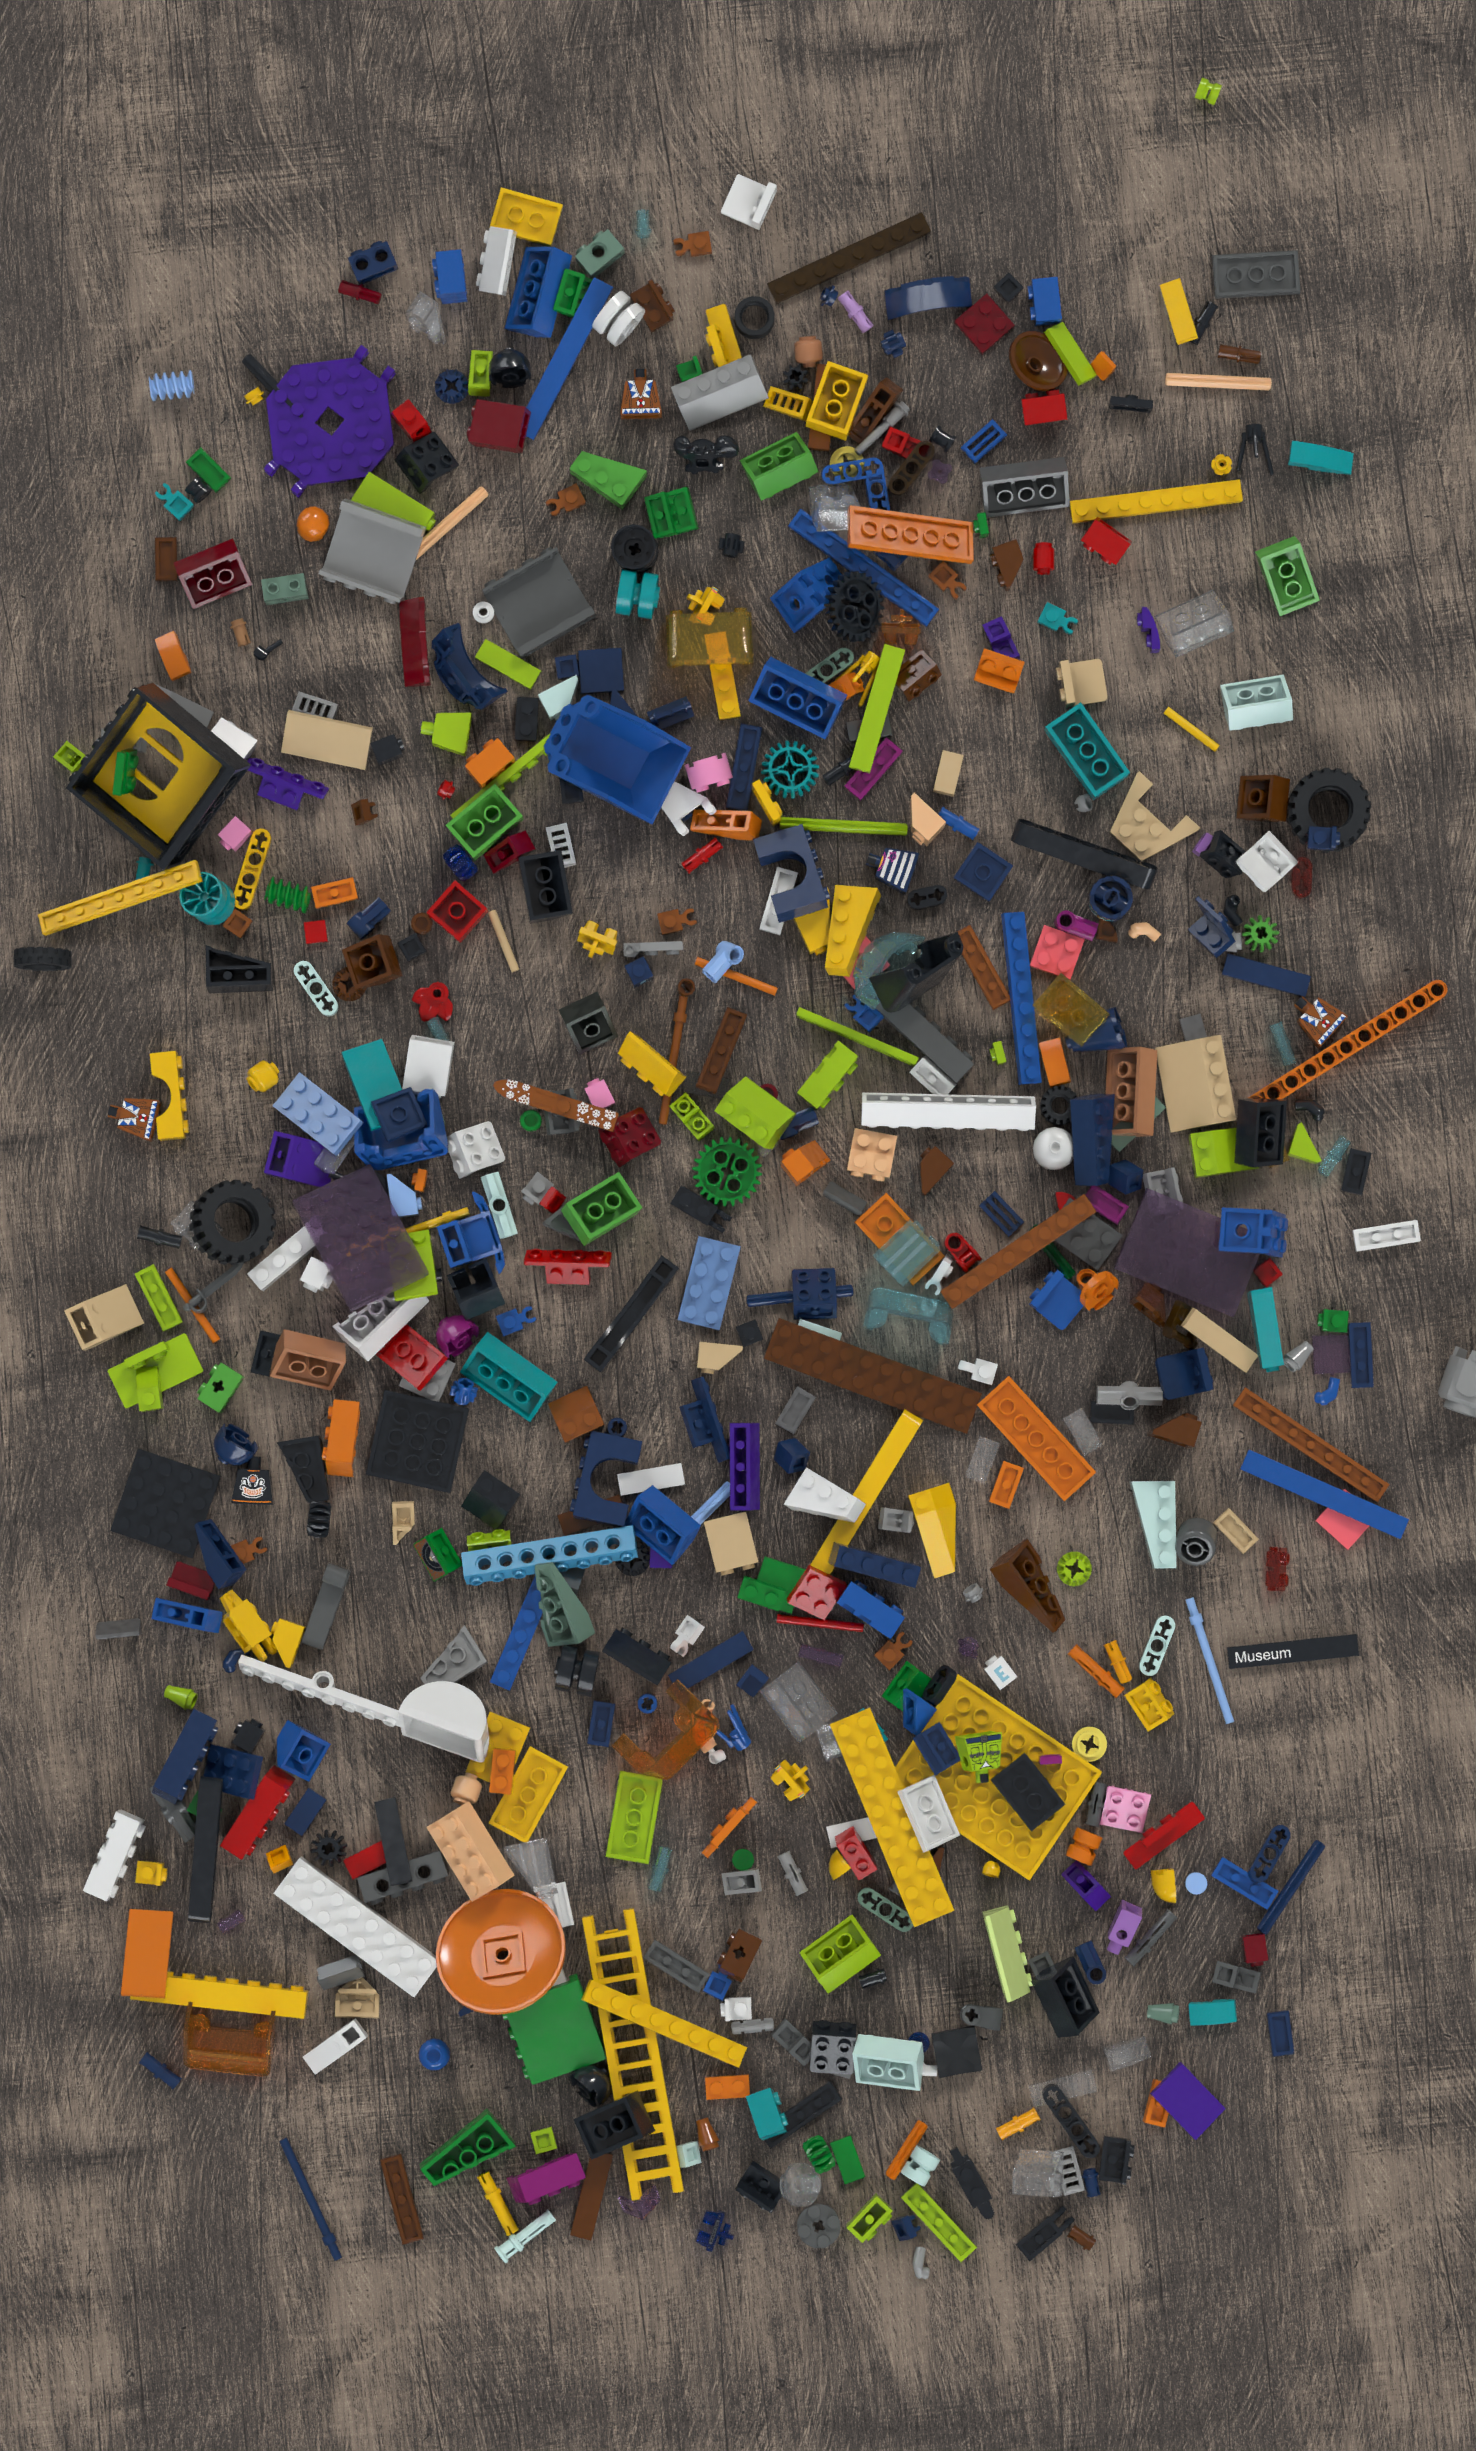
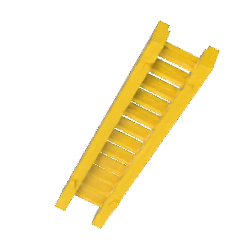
[582,1907,684,2201]

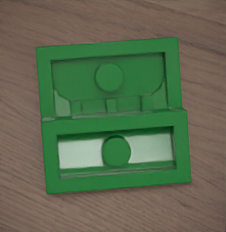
[553,268,593,318]
[644,487,699,539]
[757,1556,806,1614]

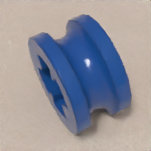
[638,1693,657,1714]

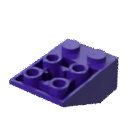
[264,1131,338,1190]

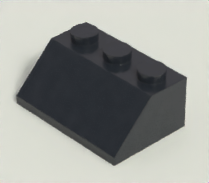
[518,850,573,924]
[1234,1098,1287,1167]
[602,1627,672,1686]
[1031,1956,1100,2038]

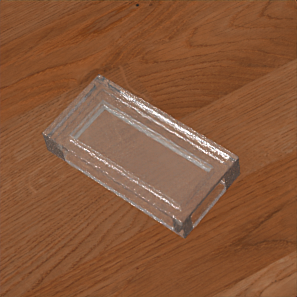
[965,1436,1000,1484]

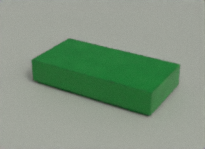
[186,447,231,493]
[830,2135,865,2184]

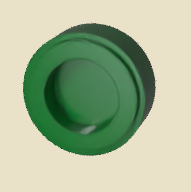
[520,1110,542,1132]
[732,1849,754,1871]

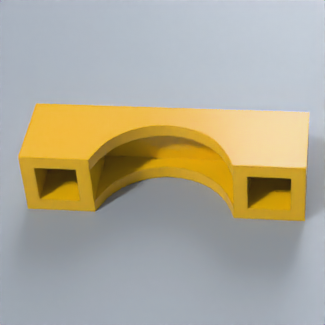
[150,1051,189,1141]

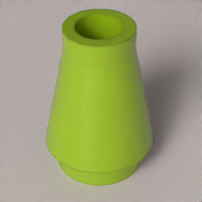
[164,1685,198,1710]

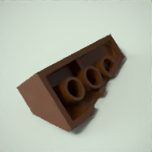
[1129,1281,1167,1330]

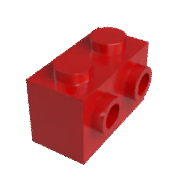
[1021,389,1067,425]
[1081,517,1132,565]

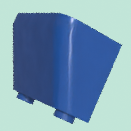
[354,1089,448,1170]

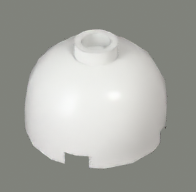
[1033,1127,1074,1170]

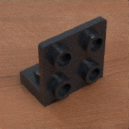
[394,432,459,494]

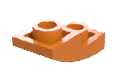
[155,631,192,681]
[1039,1037,1071,1088]

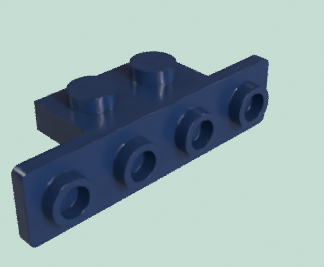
[679,1376,730,1462]

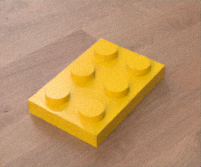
[489,187,563,247]
[465,1711,530,1782]

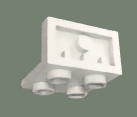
[721,174,777,230]

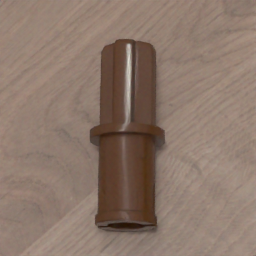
[1218,344,1261,364]

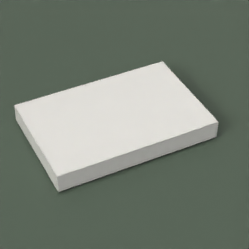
[898,1775,960,1852]

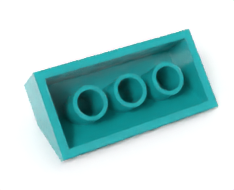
[460,1332,558,1422]

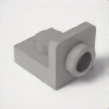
[521,1172,555,1206]

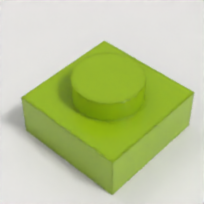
[989,1041,1007,1066]
[530,2126,557,2154]

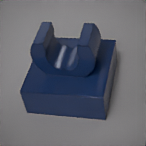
[891,2215,921,2241]

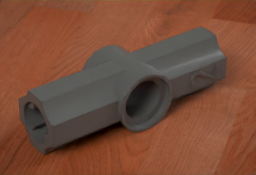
[149,1785,196,1843]

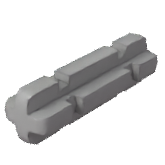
[731,2018,774,2035]

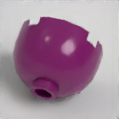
[436,1315,479,1358]

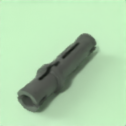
[1124,1909,1177,1967]

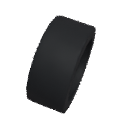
[734,296,775,339]

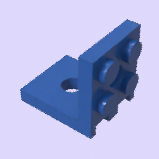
[770,557,842,633]
[1219,1207,1288,1258]

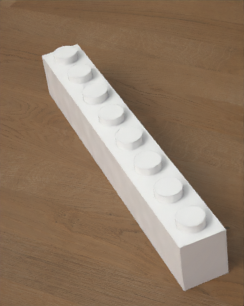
[861,1092,1036,1131]

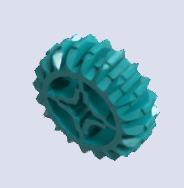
[761,741,819,799]

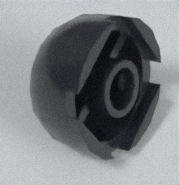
[489,348,531,388]
[569,2065,611,2108]

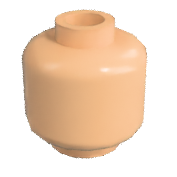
[450,1773,482,1805]

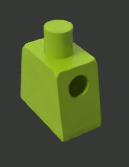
[421,713,472,756]

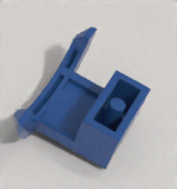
[437,1192,505,1274]

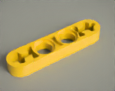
[234,828,272,910]

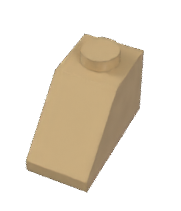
[697,1342,743,1374]

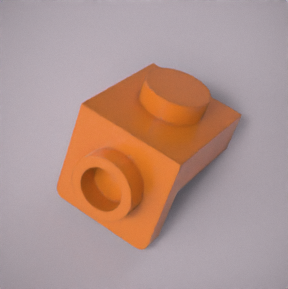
[829,672,865,701]

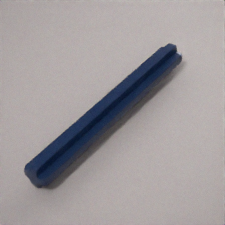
[746,1285,854,1307]
[1257,1840,1325,1934]

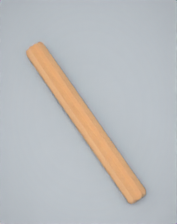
[1165,373,1272,390]
[416,486,488,560]

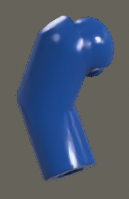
[1314,1377,1340,1405]

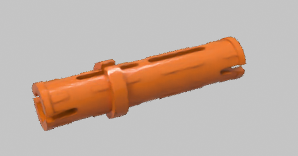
[1068,1644,1125,1698]

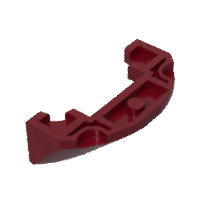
[399,597,431,687]

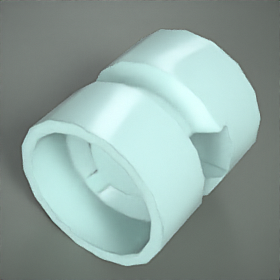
[901,2145,940,2187]

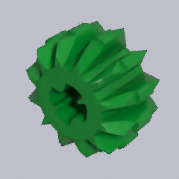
[803,2135,835,2174]

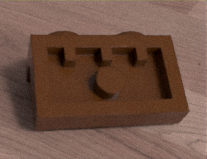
[630,279,675,333]
[896,649,942,701]

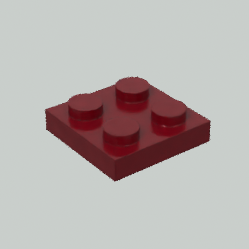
[954,293,1015,355]

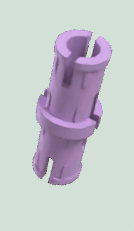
[838,290,874,334]

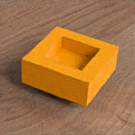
[266,1845,293,1874]

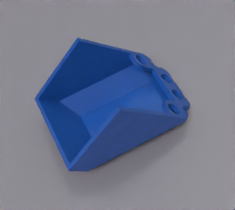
[544,695,691,824]

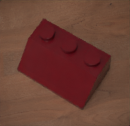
[174,538,252,609]

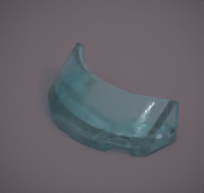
[853,932,925,1010]

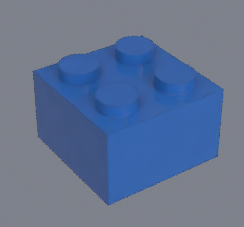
[432,249,468,304]

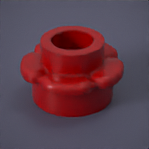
[437,779,455,800]

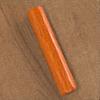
[885,2120,928,2180]

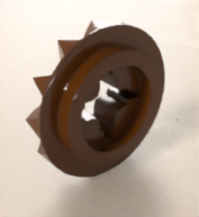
[332,967,366,1001]

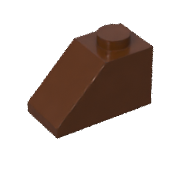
[920,1146,954,1196]

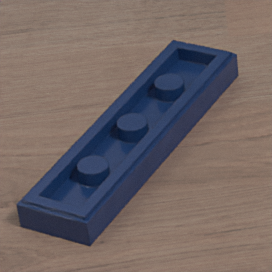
[726,723,762,811]
[1222,954,1311,998]
[668,1631,754,1694]

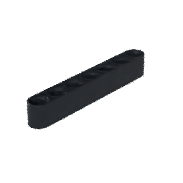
[1011,819,1158,889]
[188,1776,223,1924]

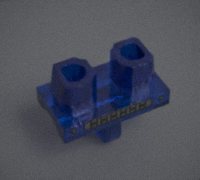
[696,2210,734,2252]

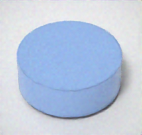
[1185,1872,1207,1894]

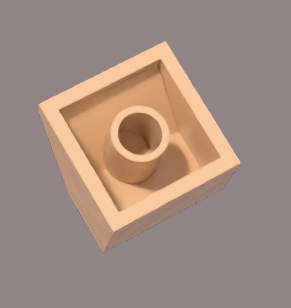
[910,793,946,846]

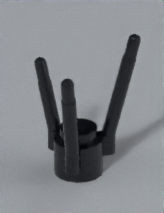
[1236,424,1274,476]

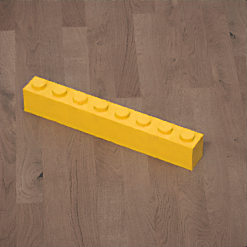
[130,1971,309,2019]

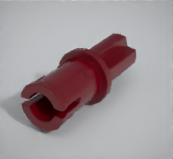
[338,280,382,304]

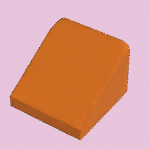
[1090,351,1116,381]

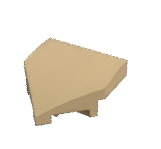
[335,1977,380,2018]

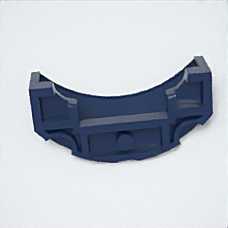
[884,276,972,320]
[432,623,508,710]

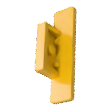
[705,304,742,367]

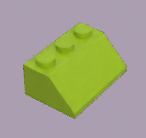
[714,1076,796,1149]
[799,1914,881,1994]

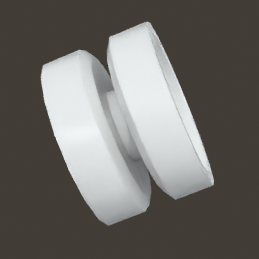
[592,291,645,347]

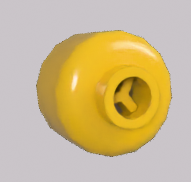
[246,1060,279,1092]

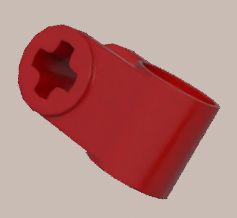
[944,1233,982,1273]

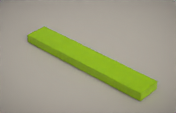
[849,644,905,773]
[796,1007,919,1067]

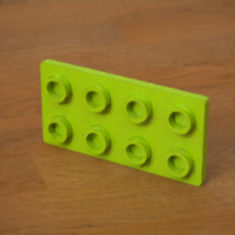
[108,1333,204,1409]

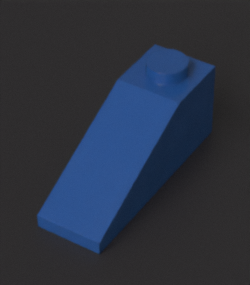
[151,1598,223,1633]

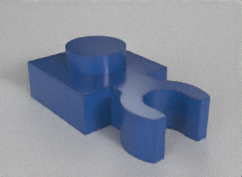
[845,995,884,1033]
[496,1306,537,1336]
[703,1965,732,2001]

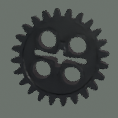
[824,571,885,642]

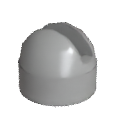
[1074,794,1093,812]

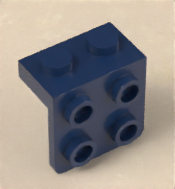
[1155,1347,1214,1400]

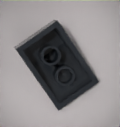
[573,2090,655,2160]

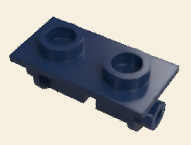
[647,696,694,730]

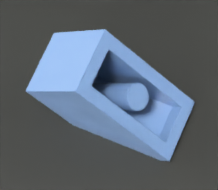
[387,1174,422,1219]

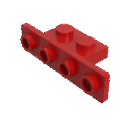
[524,1249,612,1285]
[1123,1802,1205,1869]

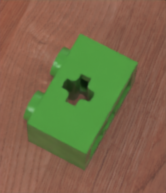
[197,1362,245,1413]

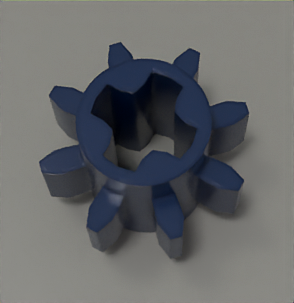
[880,330,906,358]

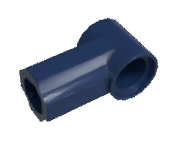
[346,897,391,940]
[780,1106,819,1140]
[1074,1940,1106,1984]

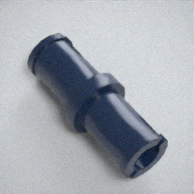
[139,2052,182,2089]

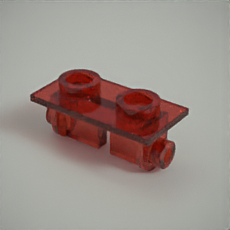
[1265,1547,1290,1591]

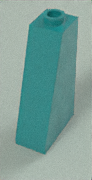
[1247,1287,1284,1373]

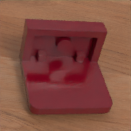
[598,1107,661,1168]

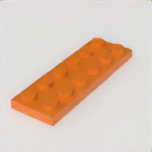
[847,505,974,564]
[977,1376,1096,1501]

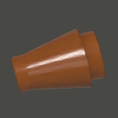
[696,2118,720,2152]

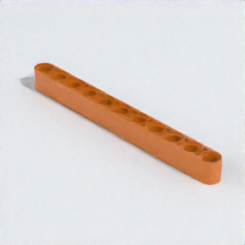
[1249,980,1447,1099]

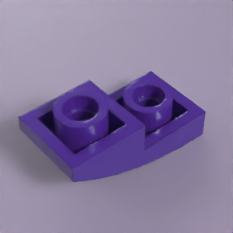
[1137,607,1160,653]

